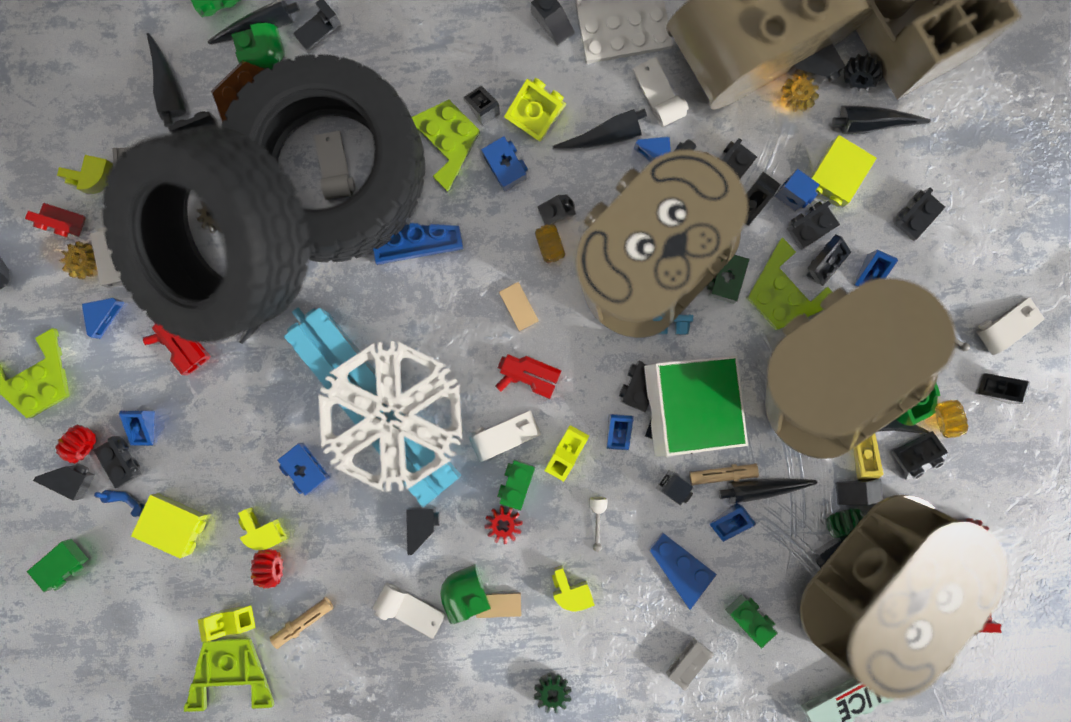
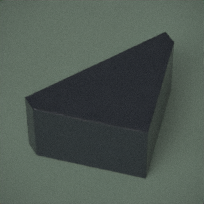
[463,85,500,126]
[978,373,1030,404]
[836,479,883,505]

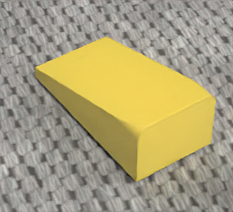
[853,434,884,480]

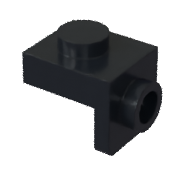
[537,195,576,227]

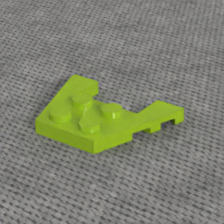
[412,99,480,192]
[747,238,832,330]
[0,328,70,418]
[184,638,274,712]

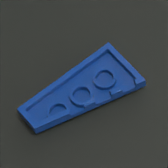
[373,223,463,265]

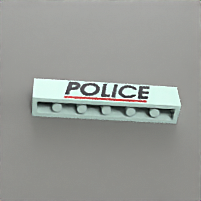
[800,677,894,722]

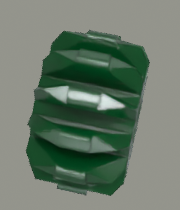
[827,508,865,539]
[534,673,572,714]

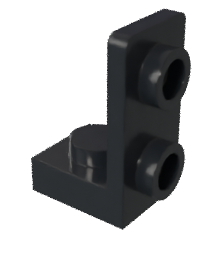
[294,0,341,51]

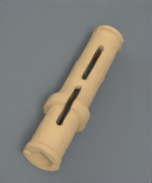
[689,463,759,486]
[269,597,334,649]

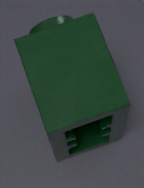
[707,255,750,304]

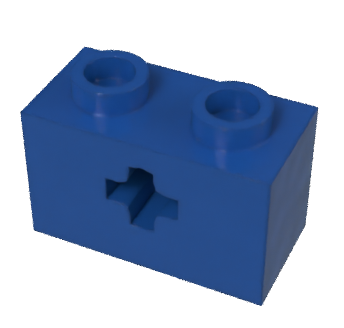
[481,136,528,192]
[774,169,820,212]
[277,443,331,495]

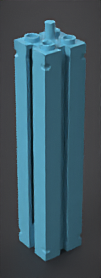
[284,307,462,507]

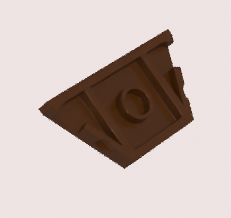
[211,60,265,122]

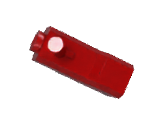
[143,323,211,376]
[495,354,562,399]

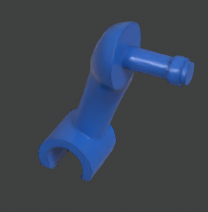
[94,490,145,517]

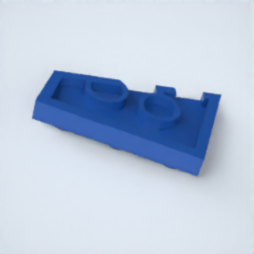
[649,532,717,610]

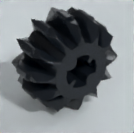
[843,53,883,91]

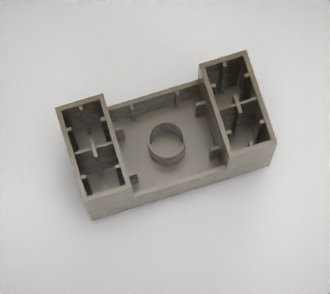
[856,0,1022,99]

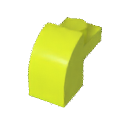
[57,155,113,194]
[544,425,589,482]
[238,507,287,550]
[551,565,595,612]
[197,605,256,642]

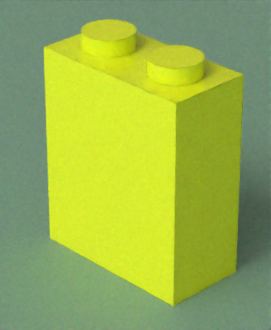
[810,135,877,207]
[131,493,206,559]

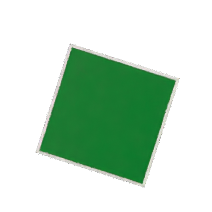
[644,356,748,456]

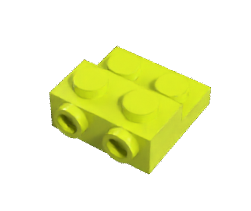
[504,77,567,142]

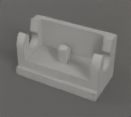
[666,637,714,691]

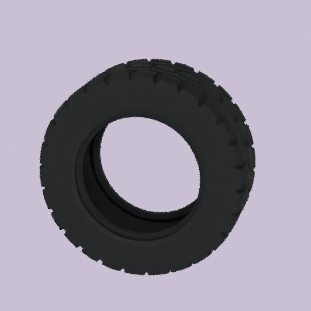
[221,54,426,262]
[102,126,310,342]

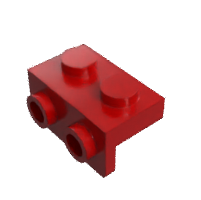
[25,203,86,238]

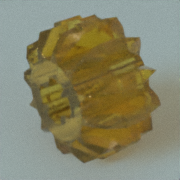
[781,74,819,112]
[535,224,565,263]
[59,241,97,280]
[935,400,969,438]

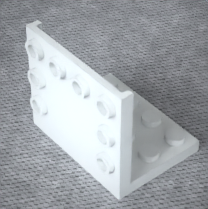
[575,0,673,64]

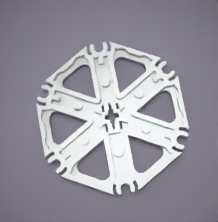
[319,341,462,492]

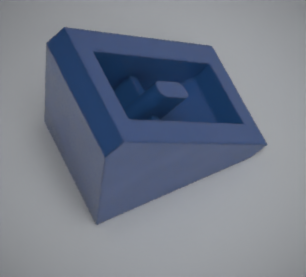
[633,137,671,162]
[855,250,898,286]
[82,298,125,339]
[119,411,155,446]
[607,414,634,450]
[710,503,756,542]

